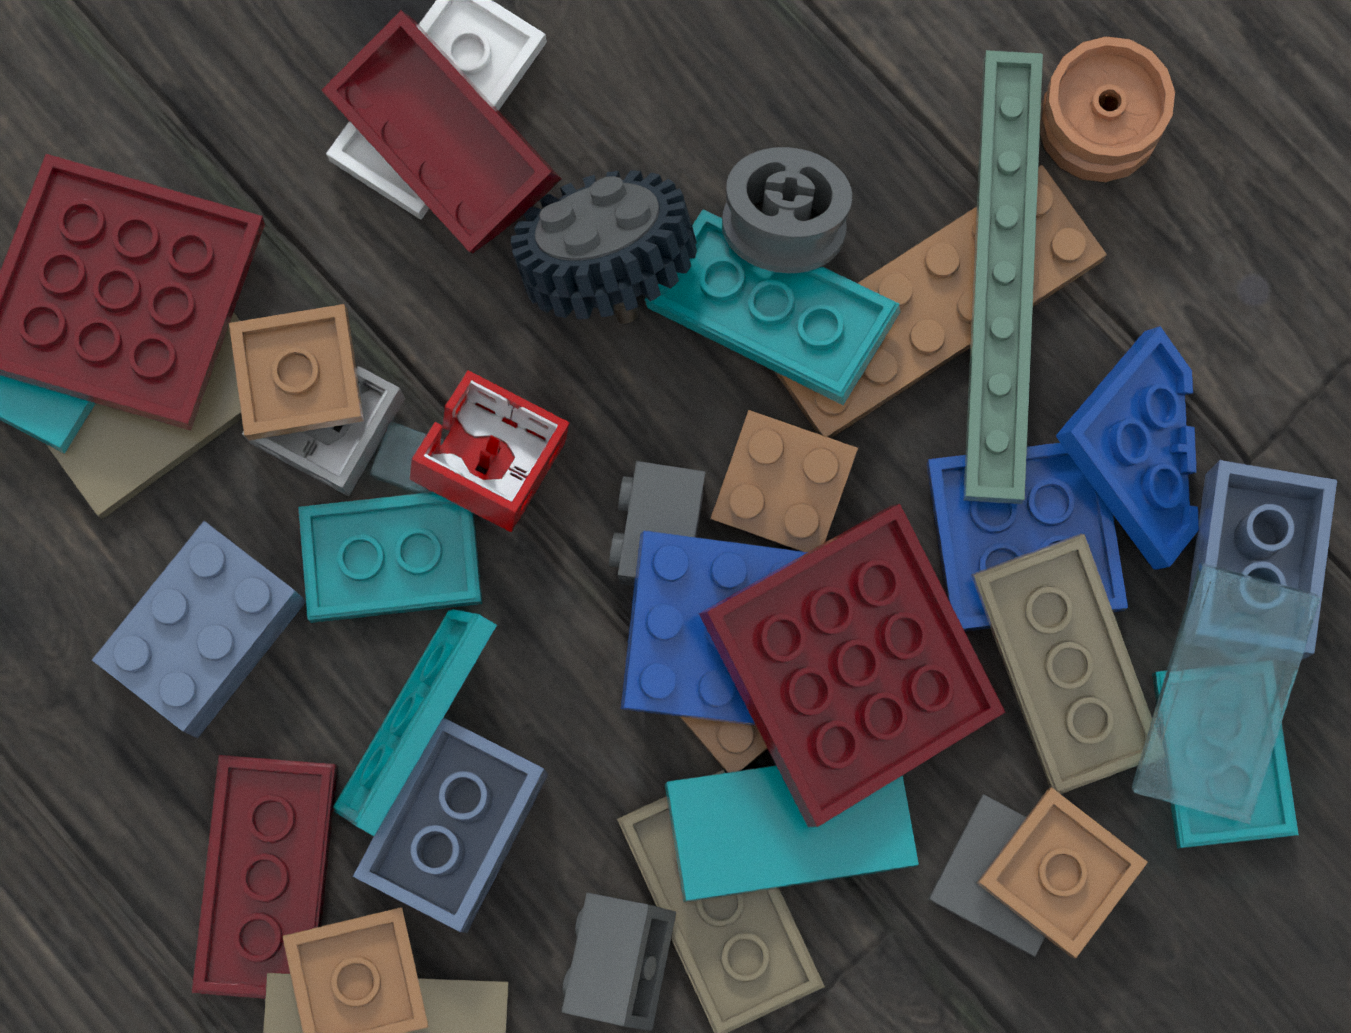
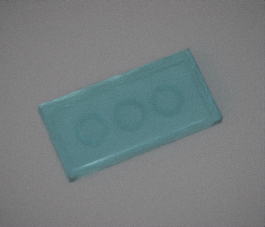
[1132,563,1320,824]

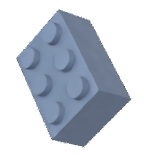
[1182,460,1337,663]
[92,521,306,738]
[353,717,549,933]

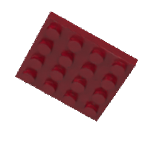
[0,154,265,431]
[699,504,1005,827]

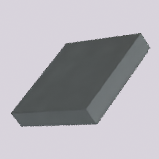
[927,794,1045,957]

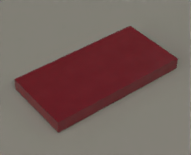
[192,755,338,999]

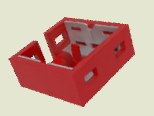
[409,370,570,532]

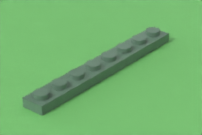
[963,50,1043,504]

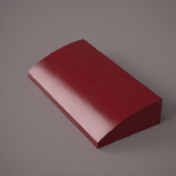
[322,10,562,253]

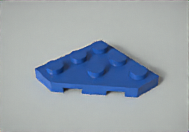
[1056,326,1199,570]

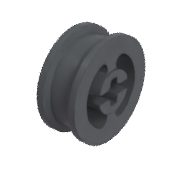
[722,147,852,273]

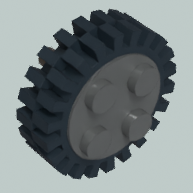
[511,170,697,324]

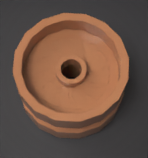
[1040,37,1175,182]

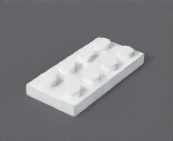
[326,0,547,220]

